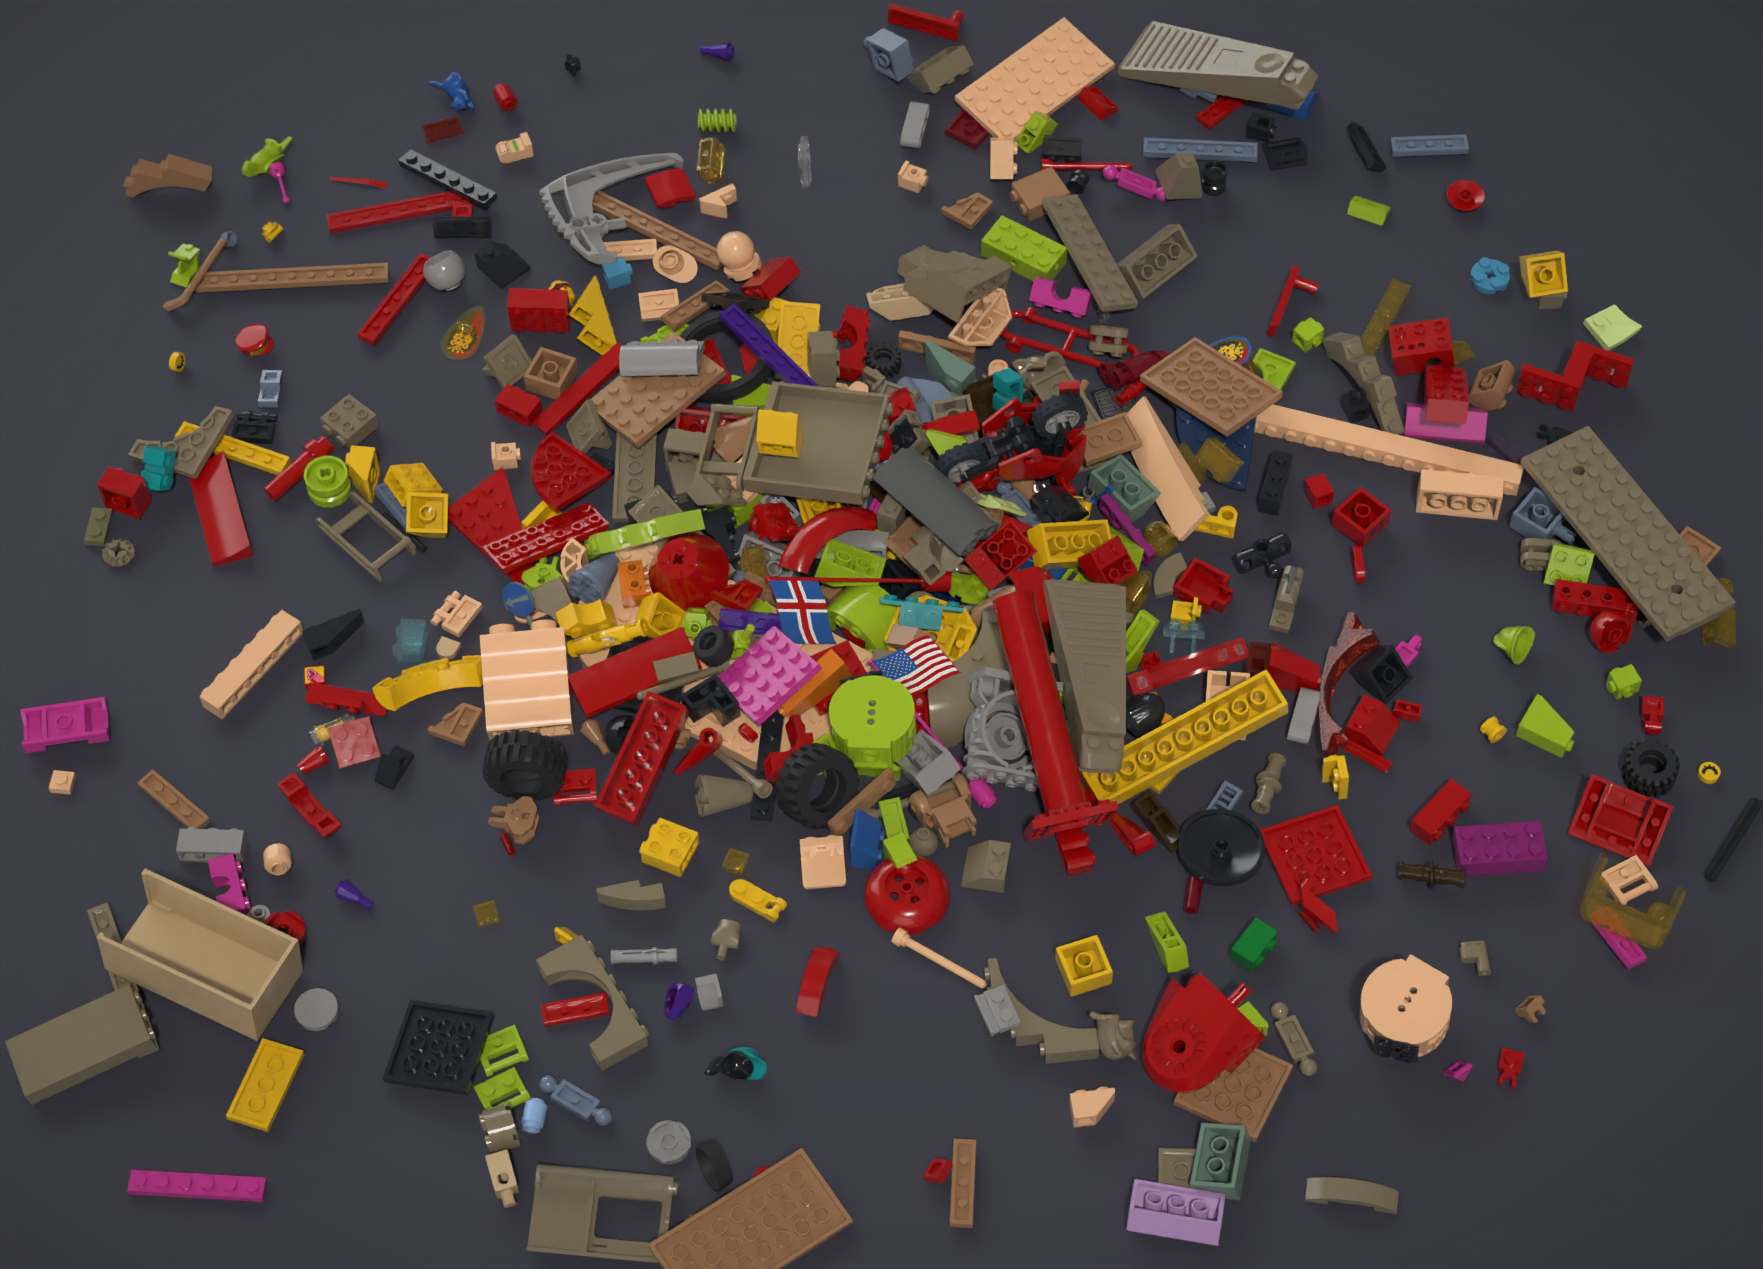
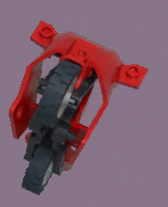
[935,393,1088,496]

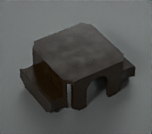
[963,375,1035,431]

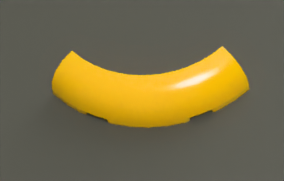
[372,655,483,711]

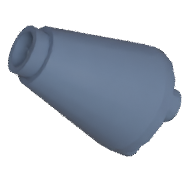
[568,553,620,604]

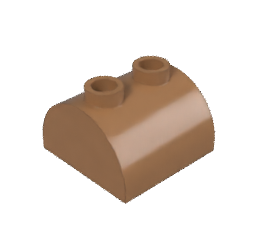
[1468,360,1515,410]

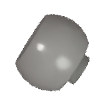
[423,250,466,291]

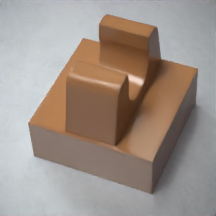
[1514,995,1546,1023]

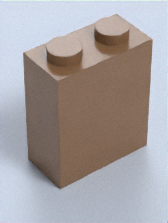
[1010,167,1070,221]

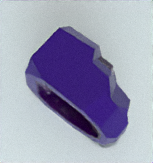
[663,984,695,1020]

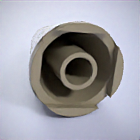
[695,774,754,817]

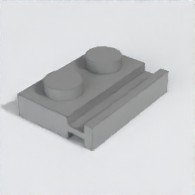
[974,984,1021,1036]

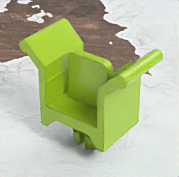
[168,244,201,288]

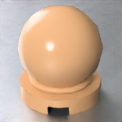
[716,231,762,281]

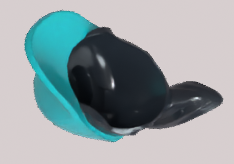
[704,1047,767,1080]

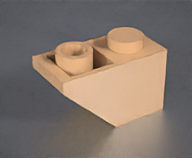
[1069,1087,1115,1128]

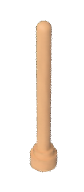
[891,928,987,988]

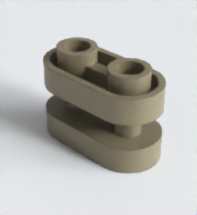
[1089,325,1129,357]
[1520,538,1562,571]

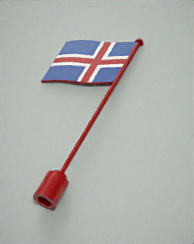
[765,571,952,644]

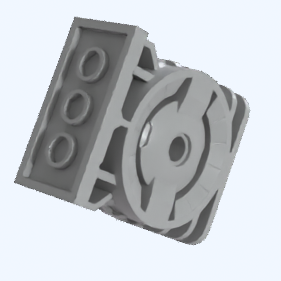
[962,666,1063,792]

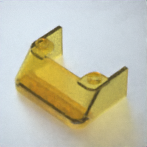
[1580,852,1687,949]

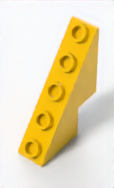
[569,276,617,356]

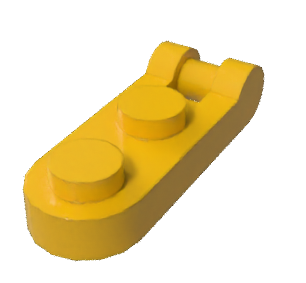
[729,879,787,922]

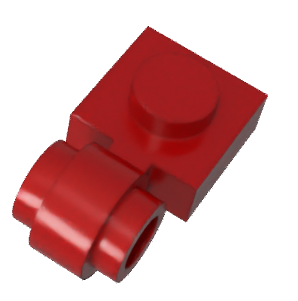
[1641,696,1664,735]

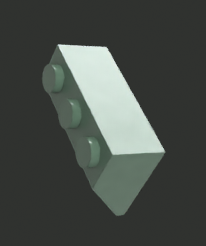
[1088,454,1161,523]
[1190,1123,1251,1200]

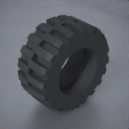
[482,730,567,801]
[775,743,859,829]

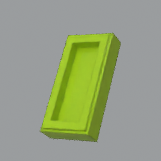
[878,797,909,840]

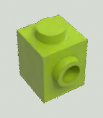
[1292,317,1324,353]
[1606,664,1642,700]

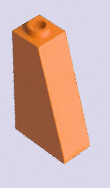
[777,649,852,718]

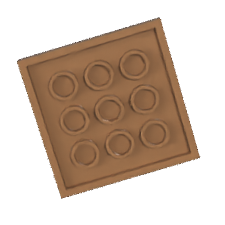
[1173,1048,1293,1142]

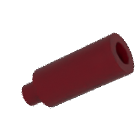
[1183,875,1204,915]

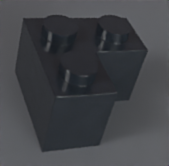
[681,674,741,727]

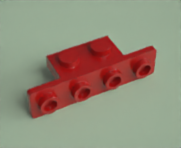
[305,682,388,717]

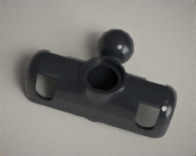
[1233,532,1292,579]

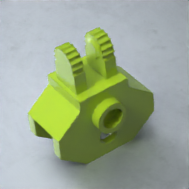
[521,556,564,590]

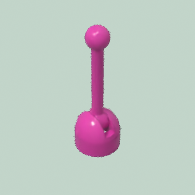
[269,162,290,204]

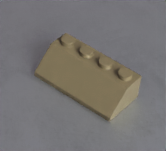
[1117,224,1198,299]

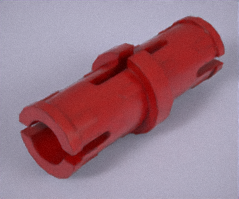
[1115,378,1148,407]

